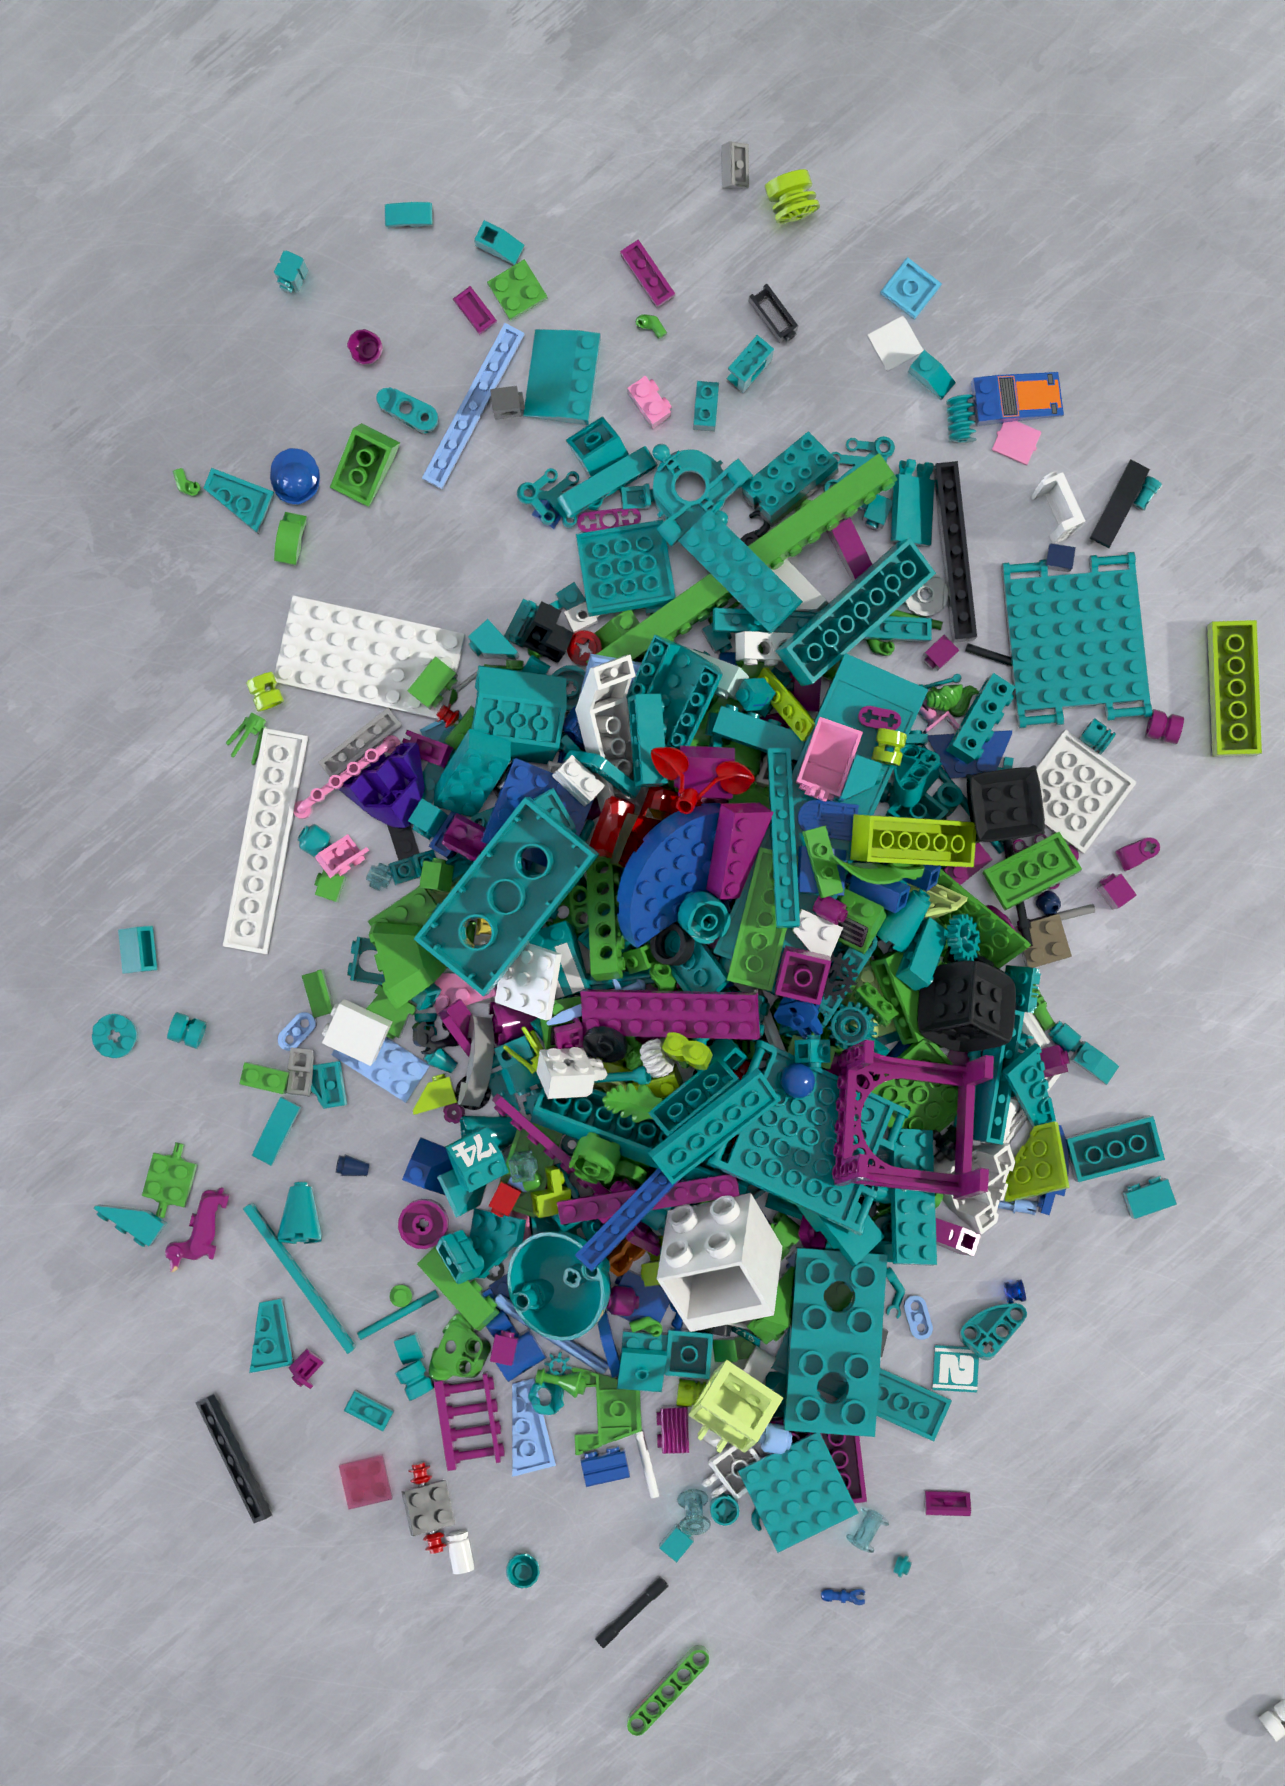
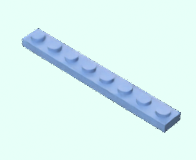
[422,323,525,489]

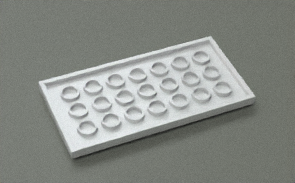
[274,596,465,719]

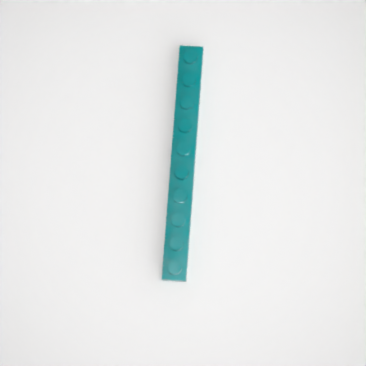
[713,608,932,642]

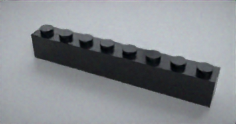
[933,461,977,643]

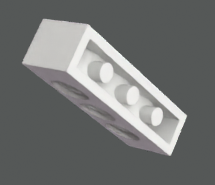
[736,631,795,666]

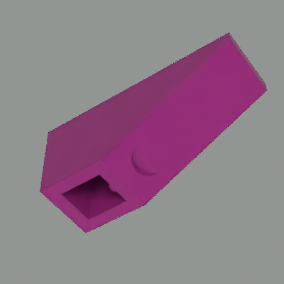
[936,1218,981,1256]

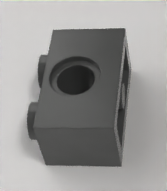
[490,386,525,420]

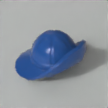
[270,448,320,505]

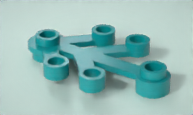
[824,436,895,492]
[517,468,603,528]

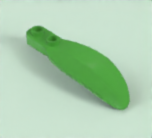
[829,855,925,884]

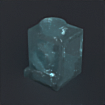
[508,1150,538,1183]

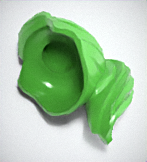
[925,684,979,717]

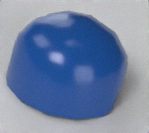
[780,1063,815,1098]

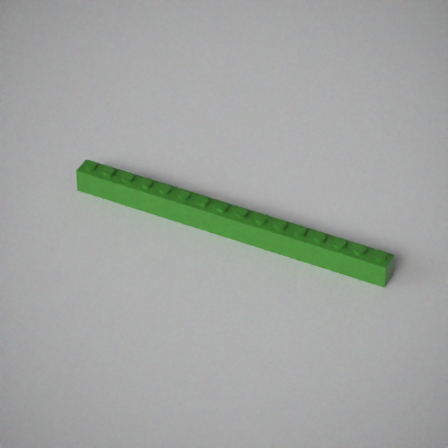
[586,453,898,664]

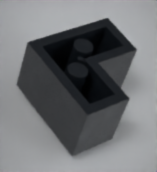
[519,601,573,663]

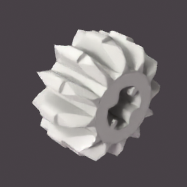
[640,1039,675,1078]

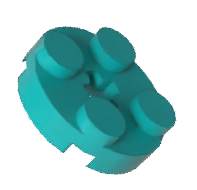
[92,1014,138,1058]

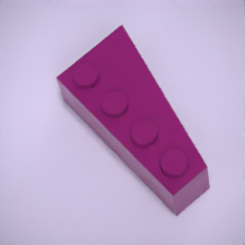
[706,803,774,899]

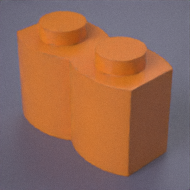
[606,1237,646,1277]

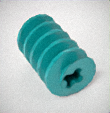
[946,394,977,443]

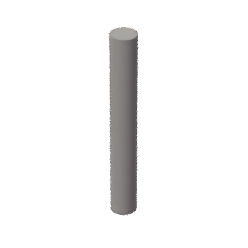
[1030,904,1095,922]

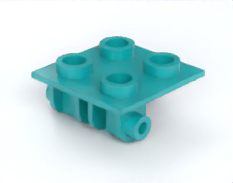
[1005,965,1041,1013]

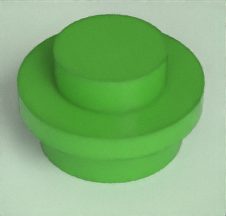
[390,1285,412,1307]

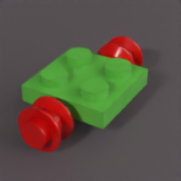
[436,704,512,761]

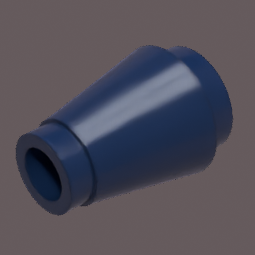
[336,1154,369,1177]

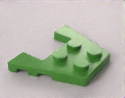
[572,1366,642,1455]

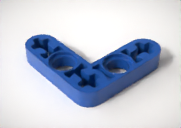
[597,1310,620,1378]

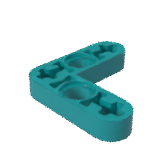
[563,750,641,799]

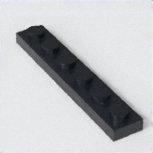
[195,1394,272,1523]

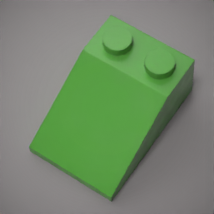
[330,423,400,507]

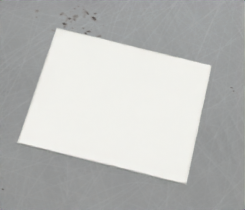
[867,315,924,371]

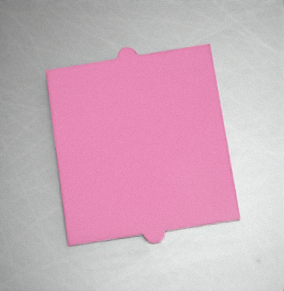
[992,421,1041,465]

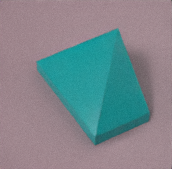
[765,1371,787,1417]

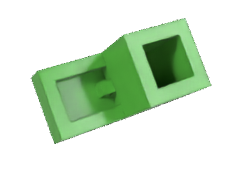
[274,512,307,565]

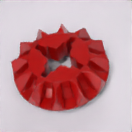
[567,630,602,666]

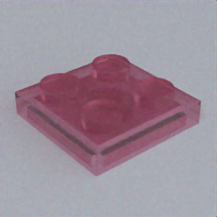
[339,1454,393,1510]

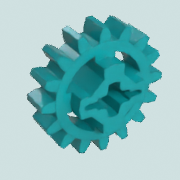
[946,914,980,961]

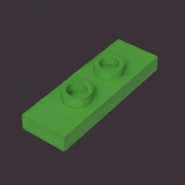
[802,825,844,898]

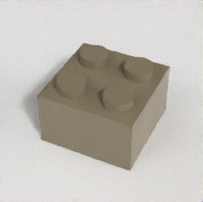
[1014,914,1072,968]

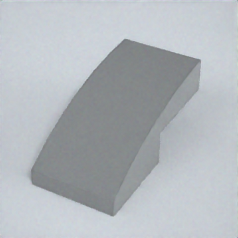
[286,1048,313,1097]

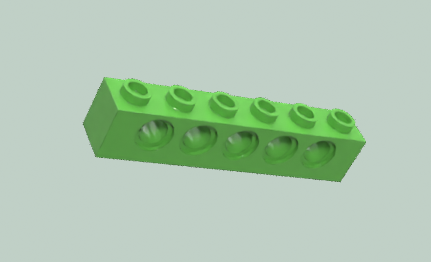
[586,856,626,981]

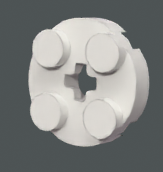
[905,574,948,617]

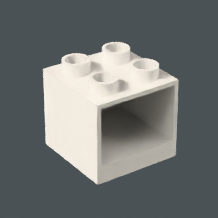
[657,1193,782,1332]

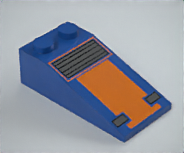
[971,372,1064,427]

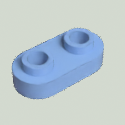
[278,1012,316,1051]
[904,1295,933,1340]

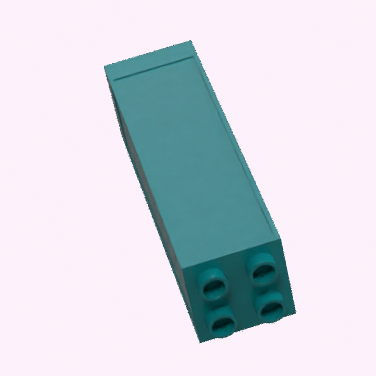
[712,653,928,997]

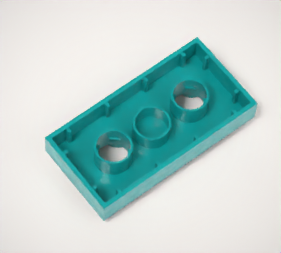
[414,797,599,996]
[783,1247,888,1437]

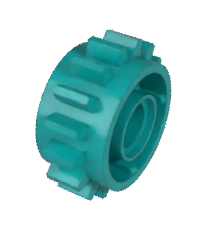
[828,1002,878,1050]

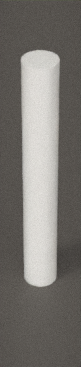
[635,1430,659,1498]

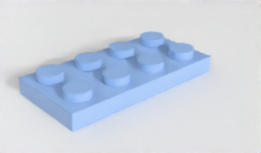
[331,1037,430,1103]

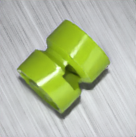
[246,672,284,712]
[871,728,907,766]

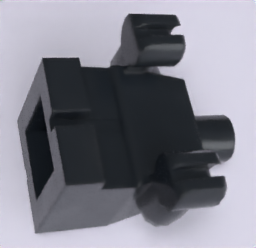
[933,1124,973,1163]

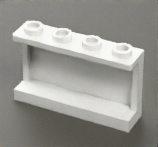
[1031,472,1085,544]

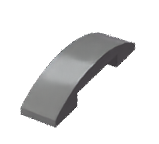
[458,1016,494,1107]

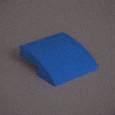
[797,846,846,896]

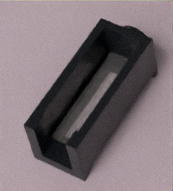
[748,283,798,343]

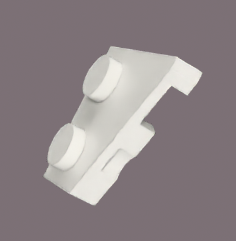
[792,909,843,957]

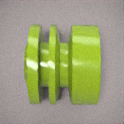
[764,169,820,224]

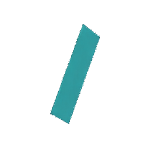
[731,1326,761,1348]

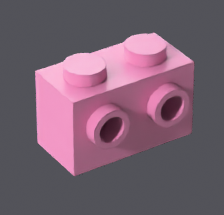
[627,375,672,429]

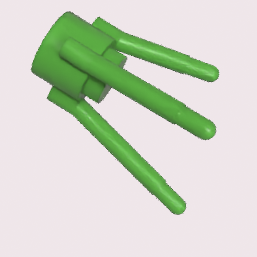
[226,712,266,765]

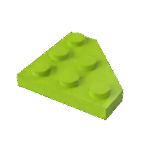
[1004,1121,1070,1202]

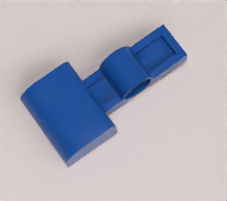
[482,1287,547,1382]

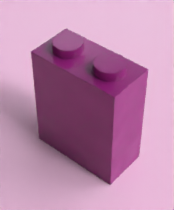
[674,746,735,799]

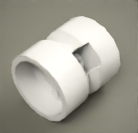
[1258,1699,1285,1742]

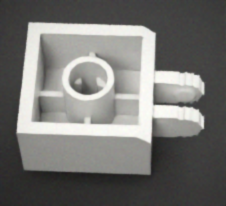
[537,1047,608,1099]
[702,1444,762,1500]

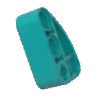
[893,744,940,807]
[959,1303,1027,1360]

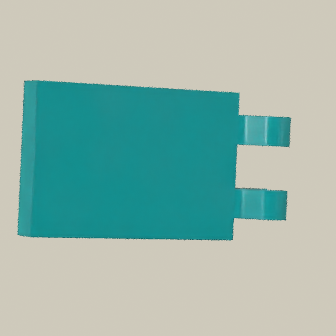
[891,459,935,547]

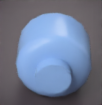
[758,1423,792,1454]

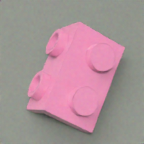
[315,834,369,878]

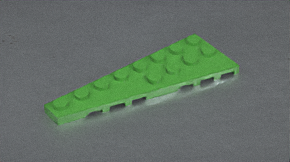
[935,870,1031,969]

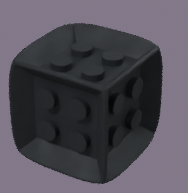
[965,765,1045,843]
[918,961,1016,1052]

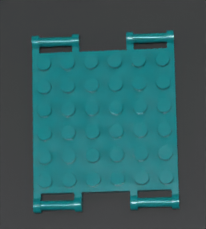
[1002,552,1152,728]
[707,1040,910,1235]

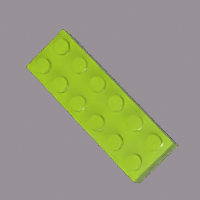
[1207,620,1262,757]
[850,814,976,867]

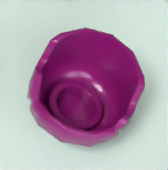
[347,329,383,365]

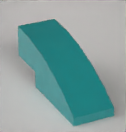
[252,1097,302,1166]

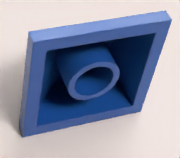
[402,1137,453,1195]

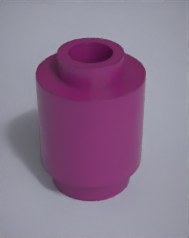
[813,895,848,925]

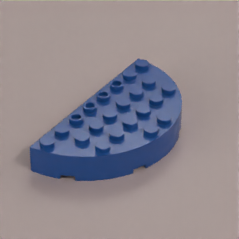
[617,803,767,948]

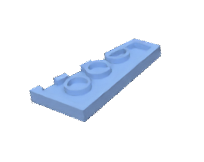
[512,1378,556,1477]

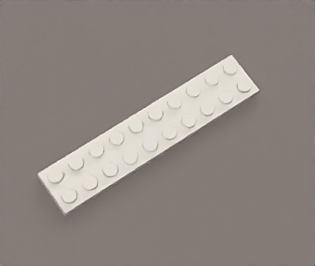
[223,728,308,954]

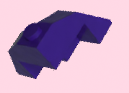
[339,743,425,828]

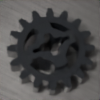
[823,952,858,1001]

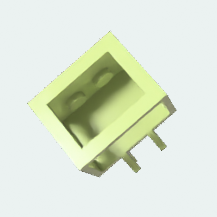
[688,1360,783,1453]

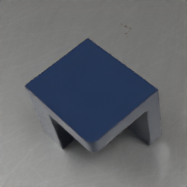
[1045,543,1076,572]

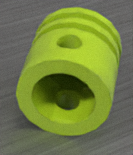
[676,1378,706,1407]

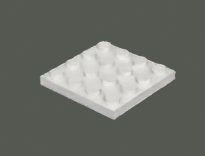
[1036,729,1137,854]

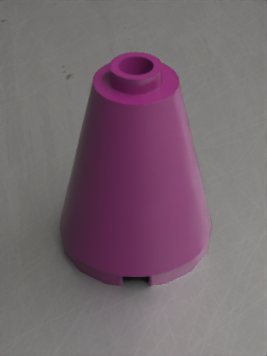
[489,1002,537,1046]

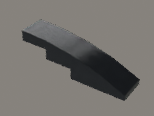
[1090,459,1150,548]

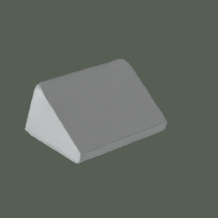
[721,141,749,189]

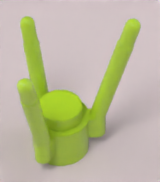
[503,1027,544,1074]

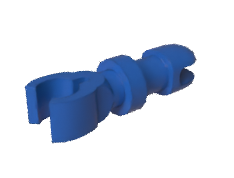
[821,1589,865,1605]

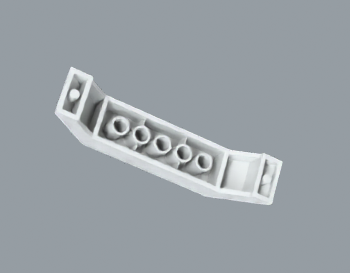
[575,655,649,815]

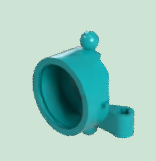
[652,444,753,547]

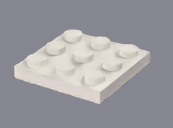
[495,943,562,1020]

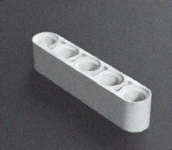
[702,1346,776,1448]

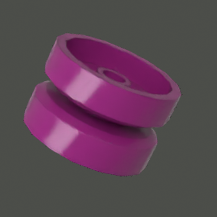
[398,1198,449,1249]

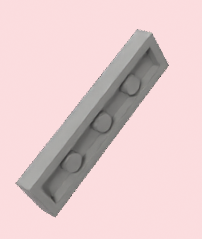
[318,708,402,777]

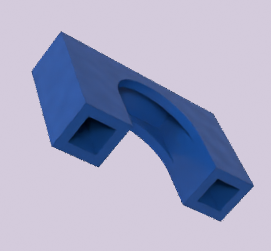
[849,862,941,913]

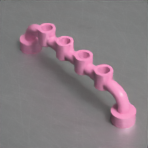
[294,735,401,819]

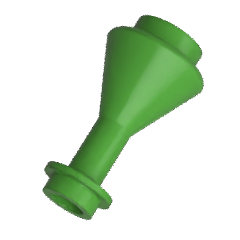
[535,1368,587,1398]

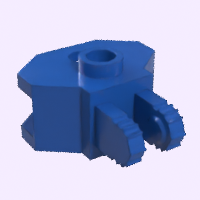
[774,996,823,1039]

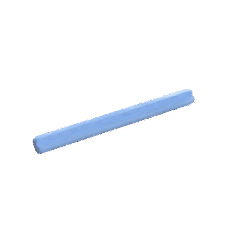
[494,1294,609,1374]

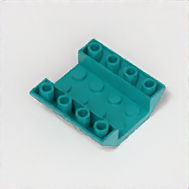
[626,635,723,750]
[471,665,567,764]

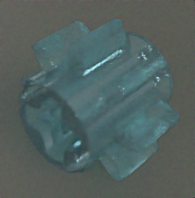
[366,862,393,891]

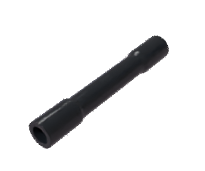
[595,1576,669,1648]

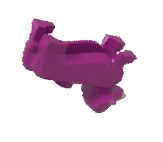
[165,1187,229,1272]

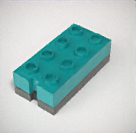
[741,431,839,527]

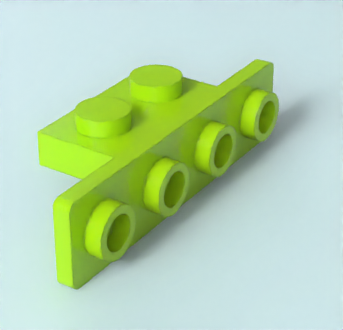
[758,667,815,741]

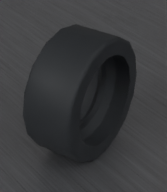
[650,923,695,966]

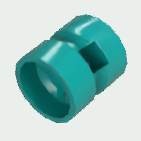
[167,1012,207,1049]
[395,1359,434,1401]
[710,1492,740,1526]

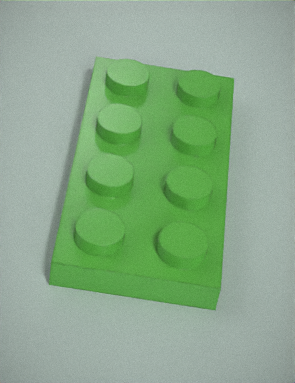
[982,832,1082,911]
[498,1122,563,1218]

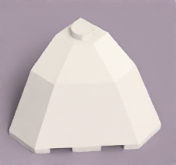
[934,1143,1015,1235]

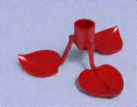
[651,747,755,814]

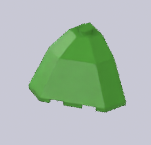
[369,922,448,1009]

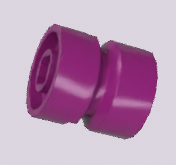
[1145,709,1184,745]

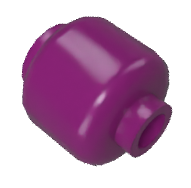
[606,1286,639,1316]

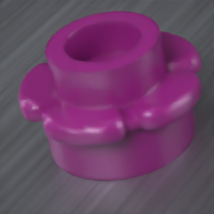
[443,1102,465,1124]

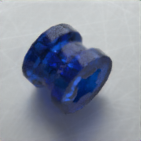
[1004,1279,1026,1304]

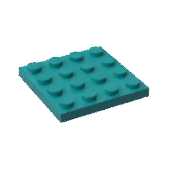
[576,519,676,617]
[738,1433,859,1553]

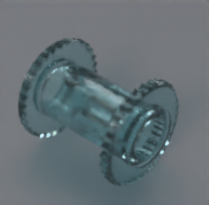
[677,1489,711,1535]
[846,1507,889,1553]

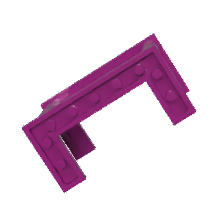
[832,1040,994,1200]

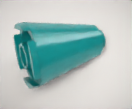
[876,889,931,952]
[460,1116,517,1148]
[277,1182,322,1244]

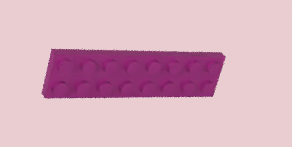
[580,989,760,1040]

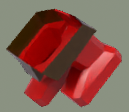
[589,785,678,868]

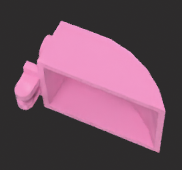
[795,717,863,802]

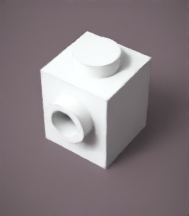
[564,602,600,634]

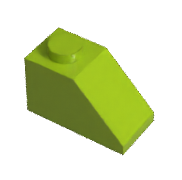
[413,1073,458,1115]

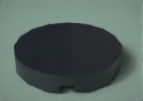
[583,1026,628,1063]

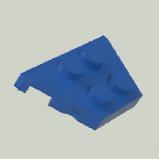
[928,730,1012,779]

